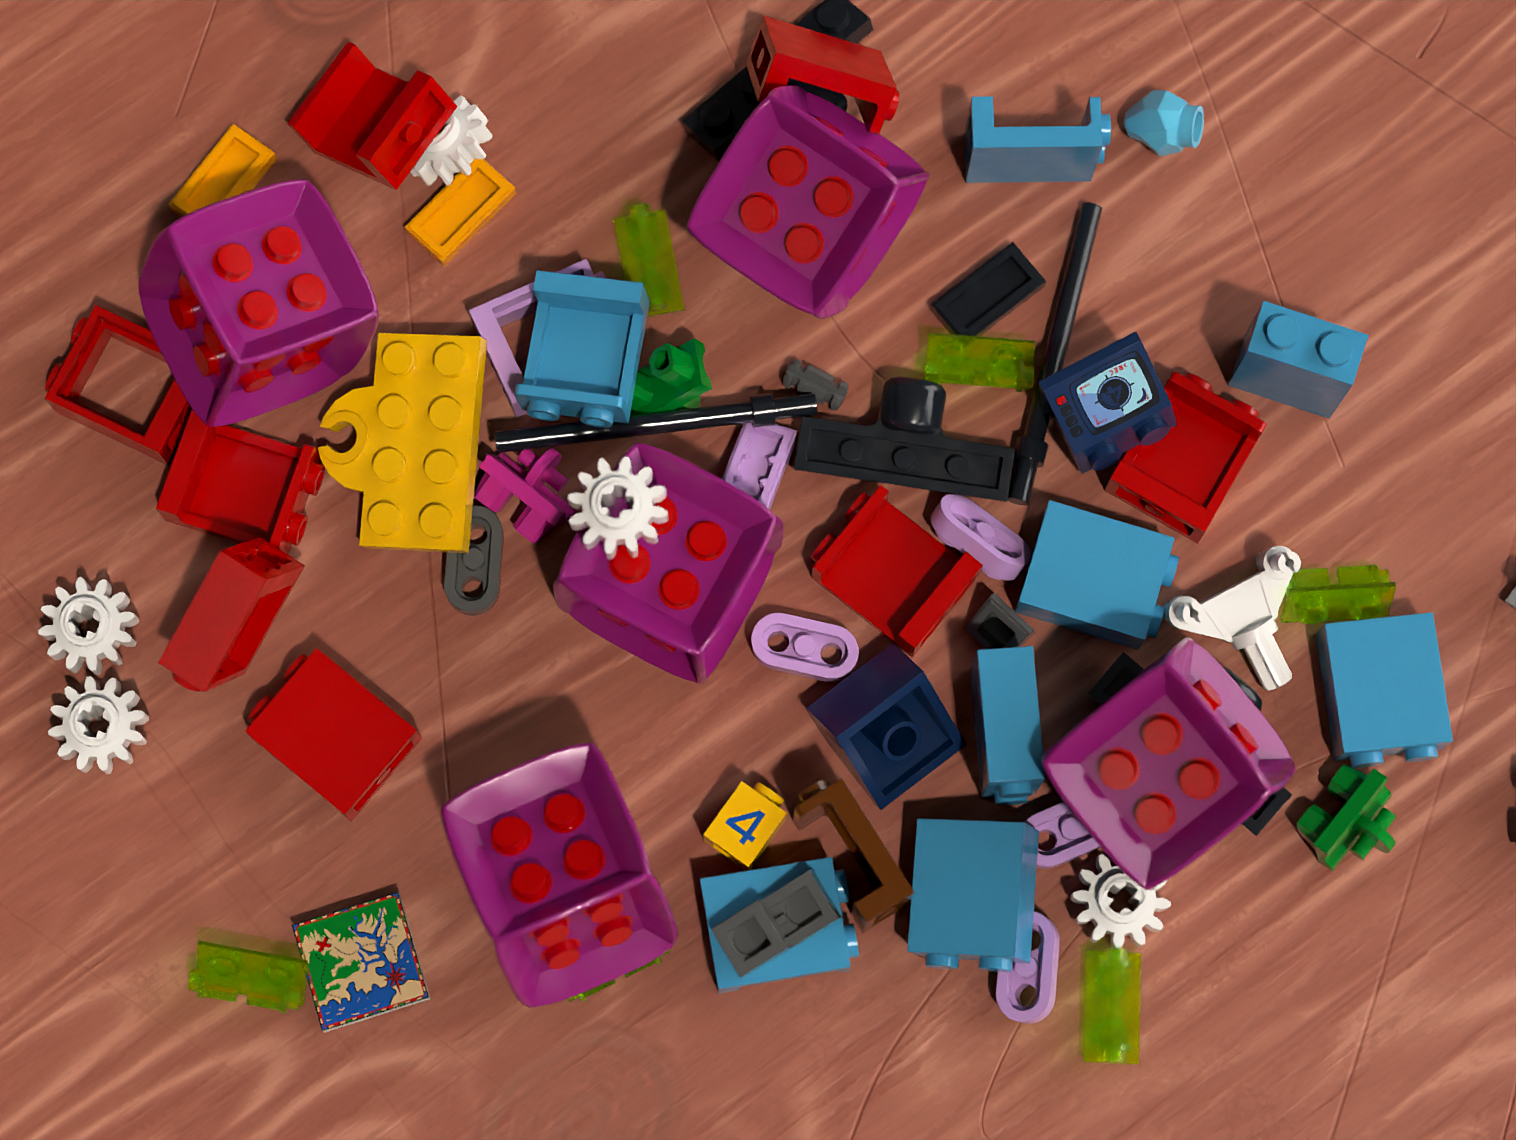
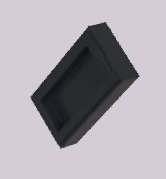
[930,242,1046,349]

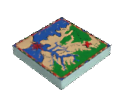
[292,892,431,1032]

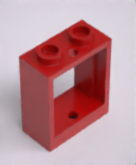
[45,305,192,466]
[158,537,305,692]

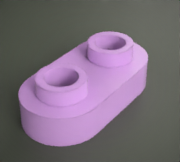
[931,494,1031,580]
[751,613,859,682]
[1025,802,1101,869]
[996,911,1060,1024]

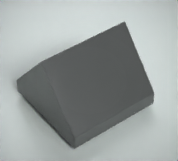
[964,593,1035,649]

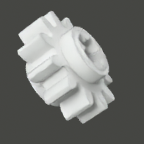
[410,95,492,186]
[567,457,668,560]
[38,577,139,675]
[48,676,149,775]
[1070,854,1171,951]

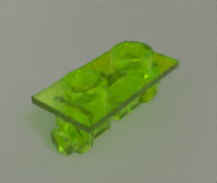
[614,204,685,317]
[924,333,1035,392]
[1281,564,1396,624]
[188,941,308,1014]
[1083,949,1141,1065]

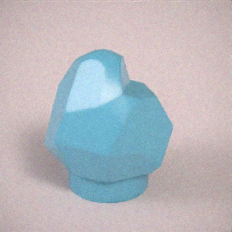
[1124,90,1204,157]

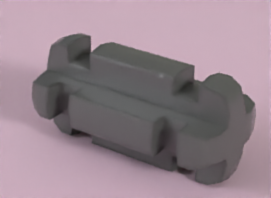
[783,359,849,411]

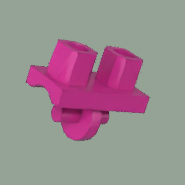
[474,448,577,543]

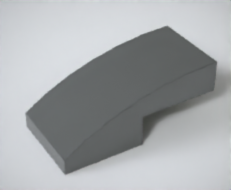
[711,870,842,978]

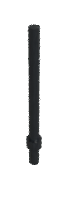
[1007,202,1102,506]
[494,393,817,453]

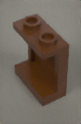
[793,778,914,934]

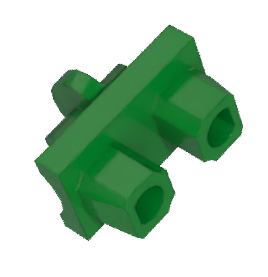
[630,338,712,415]
[1296,765,1396,872]

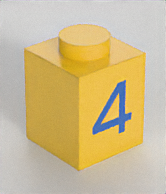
[703,781,787,871]

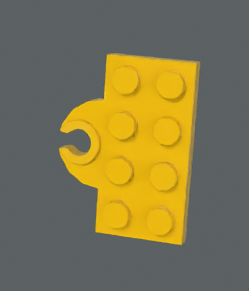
[318,333,487,554]

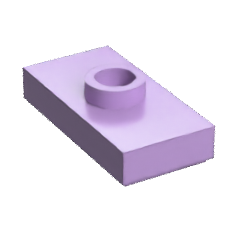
[722,423,798,510]

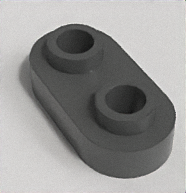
[444,506,504,616]

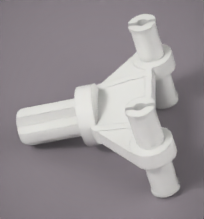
[1163,546,1301,691]

